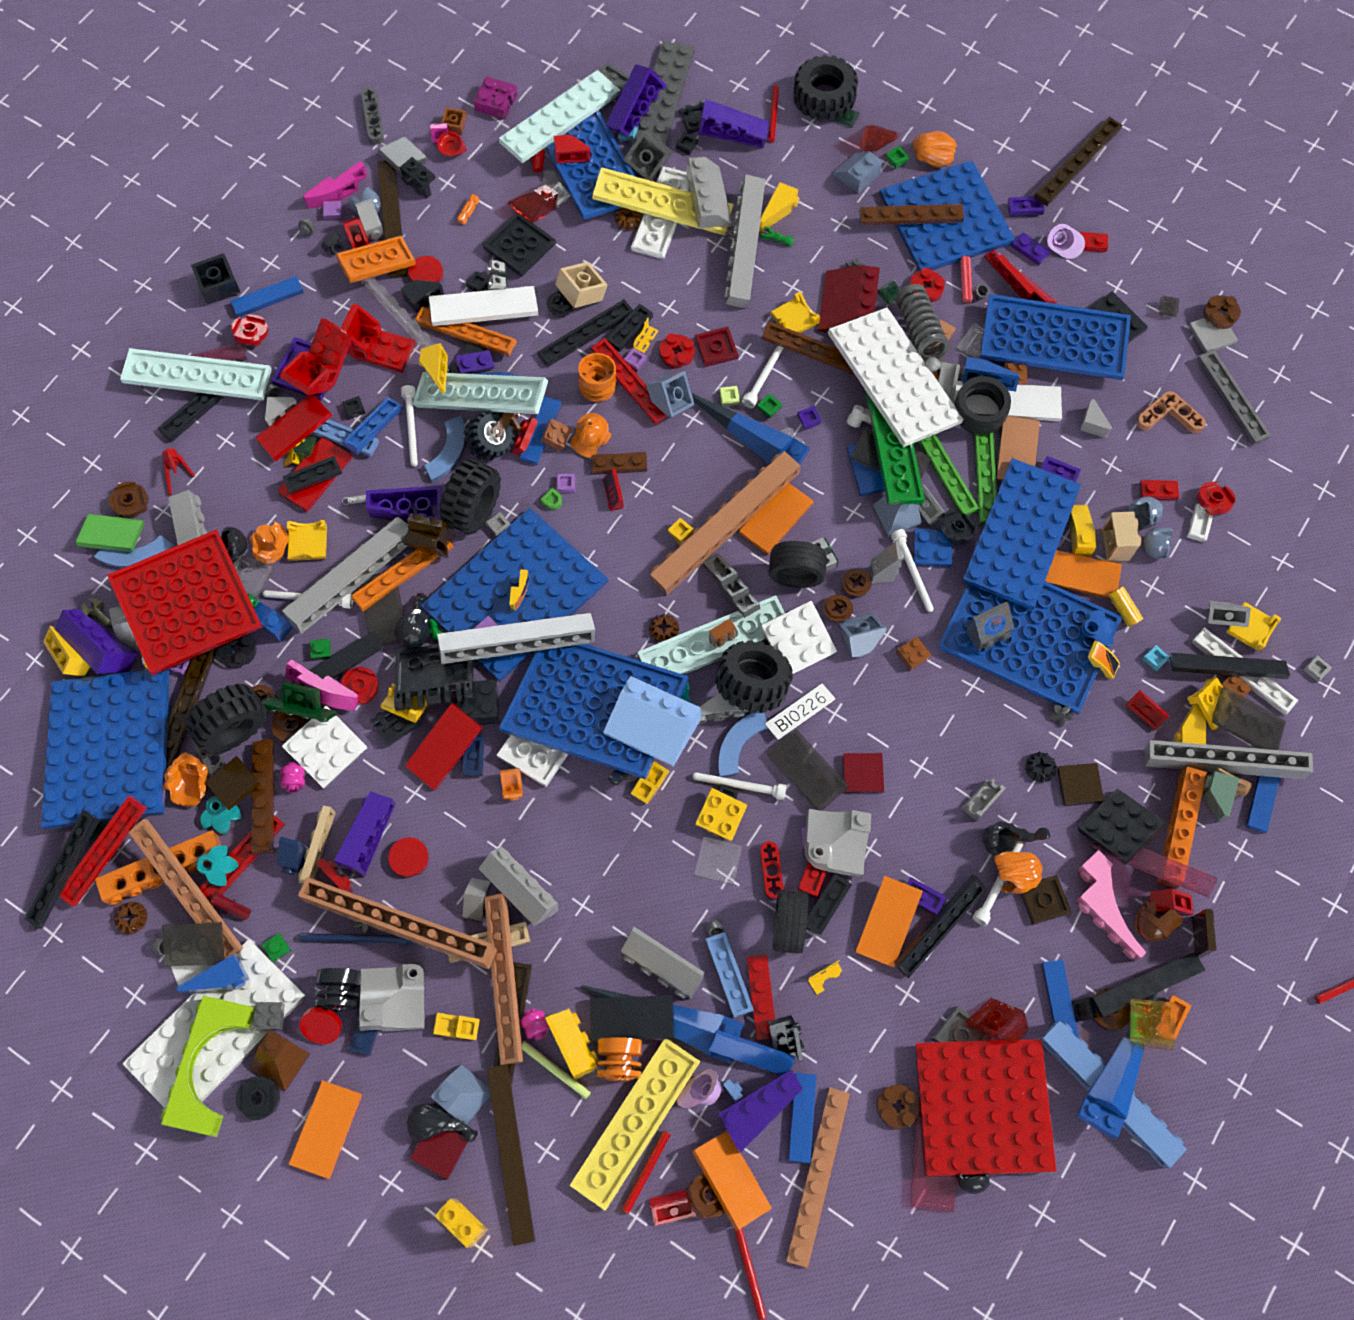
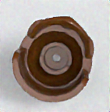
[1134,900,1183,942]

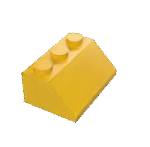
[545,1009,599,1080]

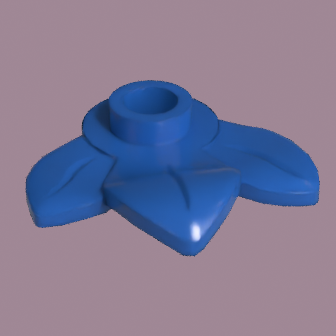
[1081,610,1119,646]

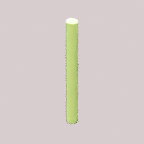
[522,1041,591,1099]

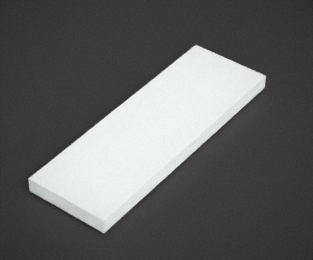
[631,166,690,260]
[429,286,538,326]
[953,381,1062,421]

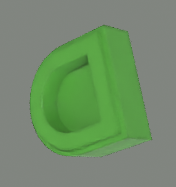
[540,488,562,510]

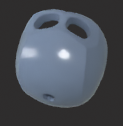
[349,187,381,214]
[1127,497,1163,529]
[1144,527,1173,559]

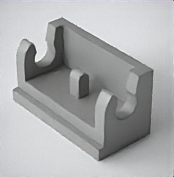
[961,778,1006,821]

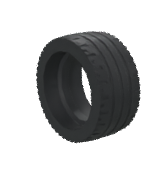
[954,376,1011,435]
[769,541,827,588]
[773,890,808,954]

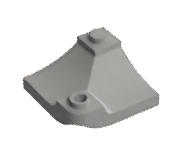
[805,809,871,878]
[360,964,425,1032]

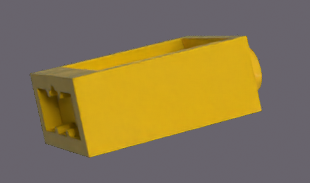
[435,1198,488,1248]

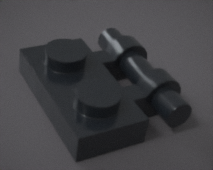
[679,100,711,134]
[370,710,420,747]

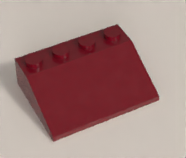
[818,265,880,333]

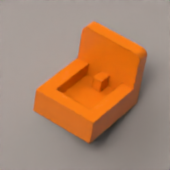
[500,768,523,801]

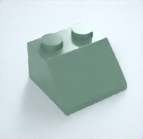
[1202,771,1240,822]

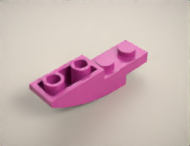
[303,161,367,208]
[285,660,359,711]

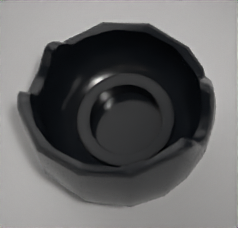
[956,1173,990,1194]

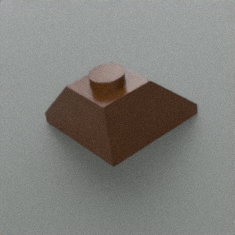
[251,1029,310,1091]

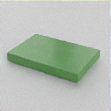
[76,514,144,553]

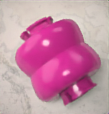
[280,762,305,793]
[520,1008,550,1041]

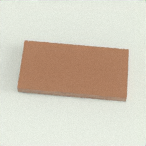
[996,416,1040,482]

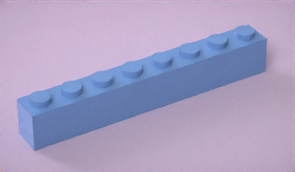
[1039,1021,1187,1168]

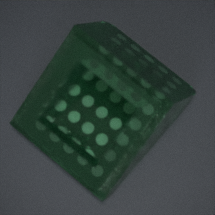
[877,280,900,305]
[293,436,317,460]

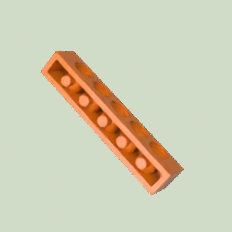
[1157,766,1207,889]
[95,830,221,905]

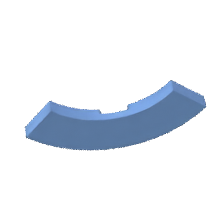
[425,415,466,483]
[94,535,175,568]
[718,711,768,777]

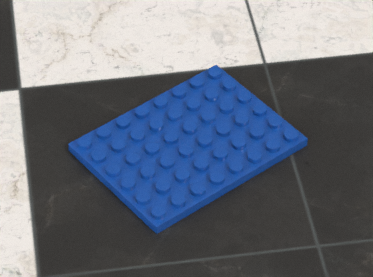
[422,508,608,682]
[937,581,1122,715]
[499,644,689,780]
[41,669,170,829]

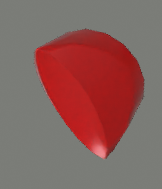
[437,131,467,156]

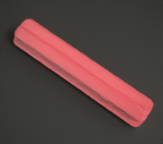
[960,256,973,303]

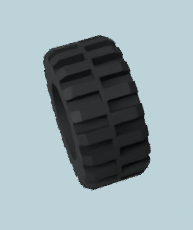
[793,55,858,121]
[439,459,501,535]
[715,640,793,713]
[185,683,267,754]

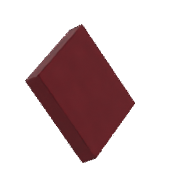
[695,326,739,367]
[843,753,884,793]
[410,1131,468,1179]

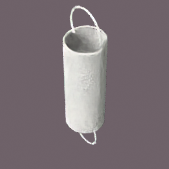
[342,495,366,505]

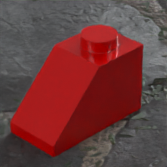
[553,135,590,163]
[341,216,370,249]
[1149,889,1194,915]

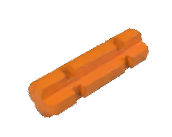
[457,194,479,225]

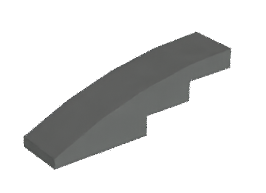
[703,553,761,618]

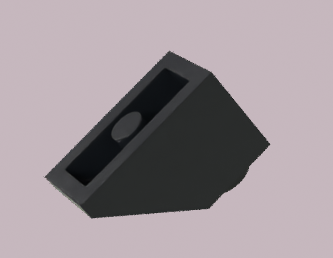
[401,279,444,313]

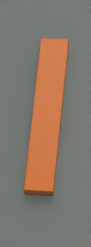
[414,307,517,357]
[351,541,453,612]

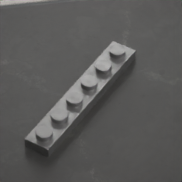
[1197,349,1271,445]

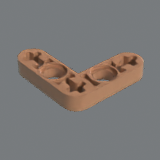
[1136,391,1206,434]

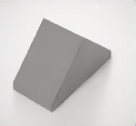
[265,397,297,427]
[1080,399,1112,438]
[462,878,491,922]

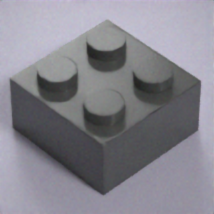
[253,1002,285,1031]

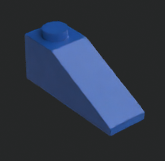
[962,357,1020,392]
[253,598,293,642]
[176,954,250,994]

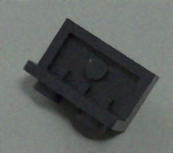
[400,157,436,199]
[767,1015,805,1061]

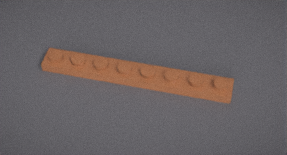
[128,819,243,960]
[484,893,523,1065]
[786,1087,850,1268]

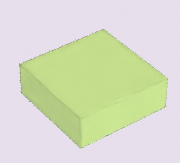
[719,386,740,406]

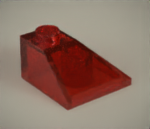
[860,124,902,153]
[508,184,559,223]
[966,998,1029,1043]

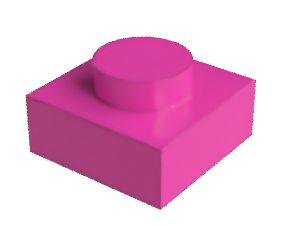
[430,124,448,143]

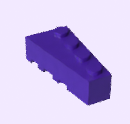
[606,64,667,138]
[698,99,769,148]
[366,486,443,523]
[55,609,137,674]
[334,791,395,878]
[718,1070,803,1153]

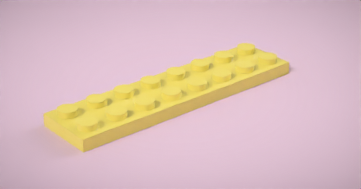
[592,167,733,236]
[570,1039,700,1211]

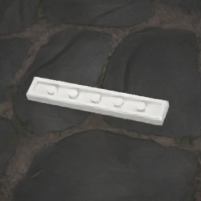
[1191,627,1298,715]

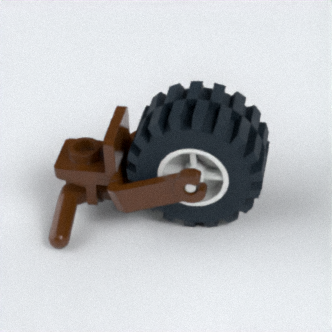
[463,411,522,461]

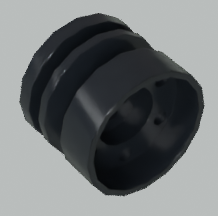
[314,968,362,1012]

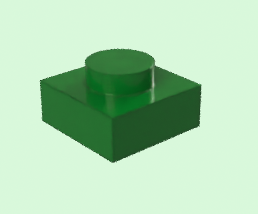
[885,146,910,169]
[757,394,783,419]
[310,638,331,661]
[262,933,292,963]

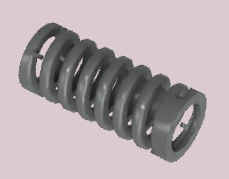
[896,284,949,361]

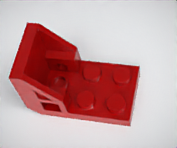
[341,303,416,373]
[280,318,353,395]

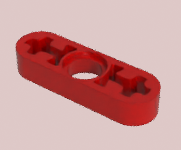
[760,841,784,900]

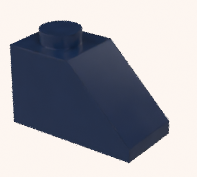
[277,837,307,875]

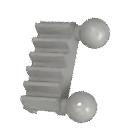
[925,357,960,403]

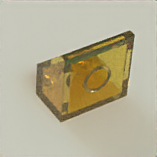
[1130,999,1175,1050]

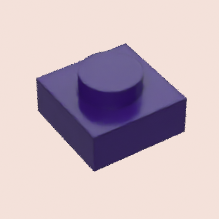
[797,406,822,430]

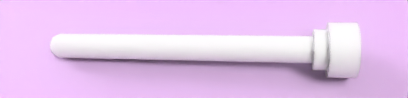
[742,345,783,408]
[401,385,418,467]
[890,529,933,612]
[263,590,353,609]
[692,773,787,801]
[972,841,1023,926]

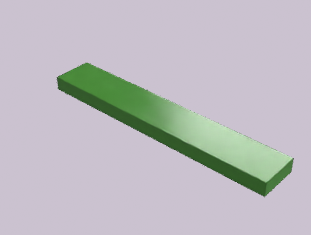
[974,432,997,525]
[917,434,979,516]

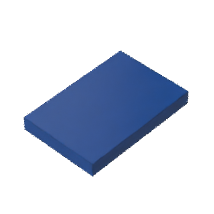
[846,440,884,496]

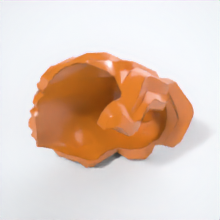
[913,131,957,167]
[250,521,289,564]
[164,752,208,807]
[994,852,1042,894]

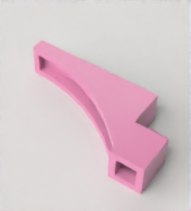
[1076,850,1146,961]

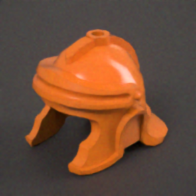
[570,413,612,458]

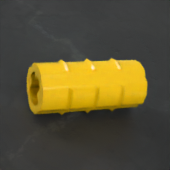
[1108,586,1143,627]

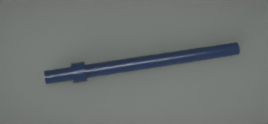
[300,933,417,946]

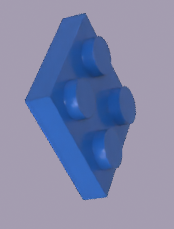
[913,528,952,567]

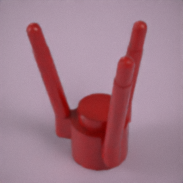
[162,448,195,495]

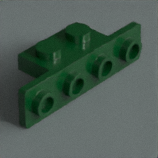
[262,682,337,722]

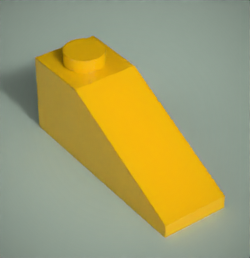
[759,182,800,233]
[418,343,448,394]
[1069,505,1096,557]
[43,626,90,676]
[1174,703,1206,744]

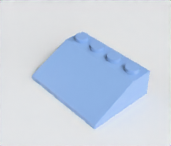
[603,676,702,767]

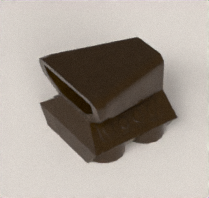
[405,514,455,558]

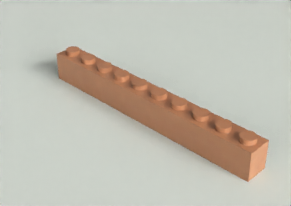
[650,451,800,595]
[298,877,497,969]

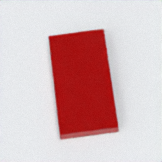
[256,394,333,461]
[277,437,353,512]
[405,703,483,790]

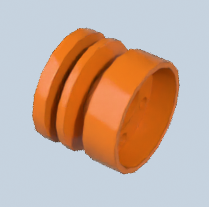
[578,353,616,402]
[597,1038,642,1081]

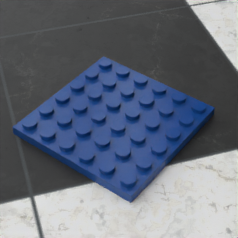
[879,160,1015,271]

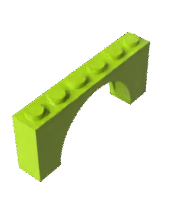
[161,995,255,1137]

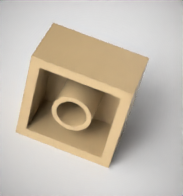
[555,262,607,308]
[1102,512,1141,562]

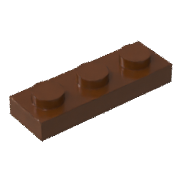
[592,452,647,474]

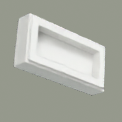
[1187,503,1213,543]

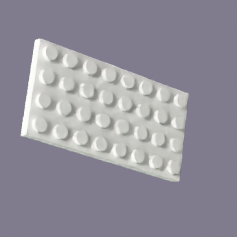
[828,308,964,447]
[122,939,306,1107]

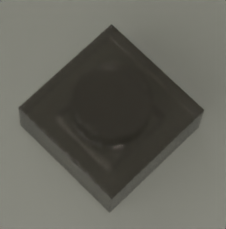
[1159,296,1179,317]

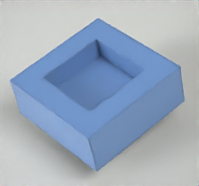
[722,1079,743,1103]

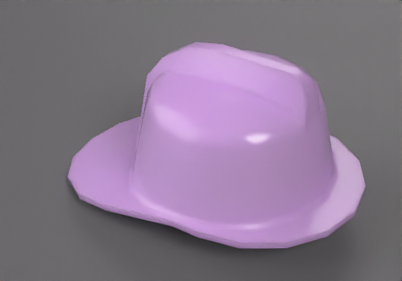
[1047,224,1085,259]
[677,1069,724,1109]

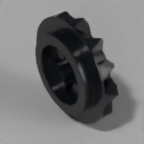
[547,291,574,317]
[1025,752,1057,783]

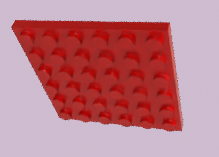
[107,529,263,675]
[915,1039,1057,1176]

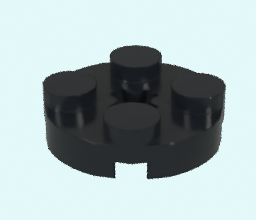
[938,509,975,545]
[216,634,257,668]
[236,1075,280,1120]

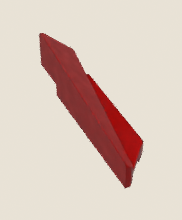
[984,250,1057,304]

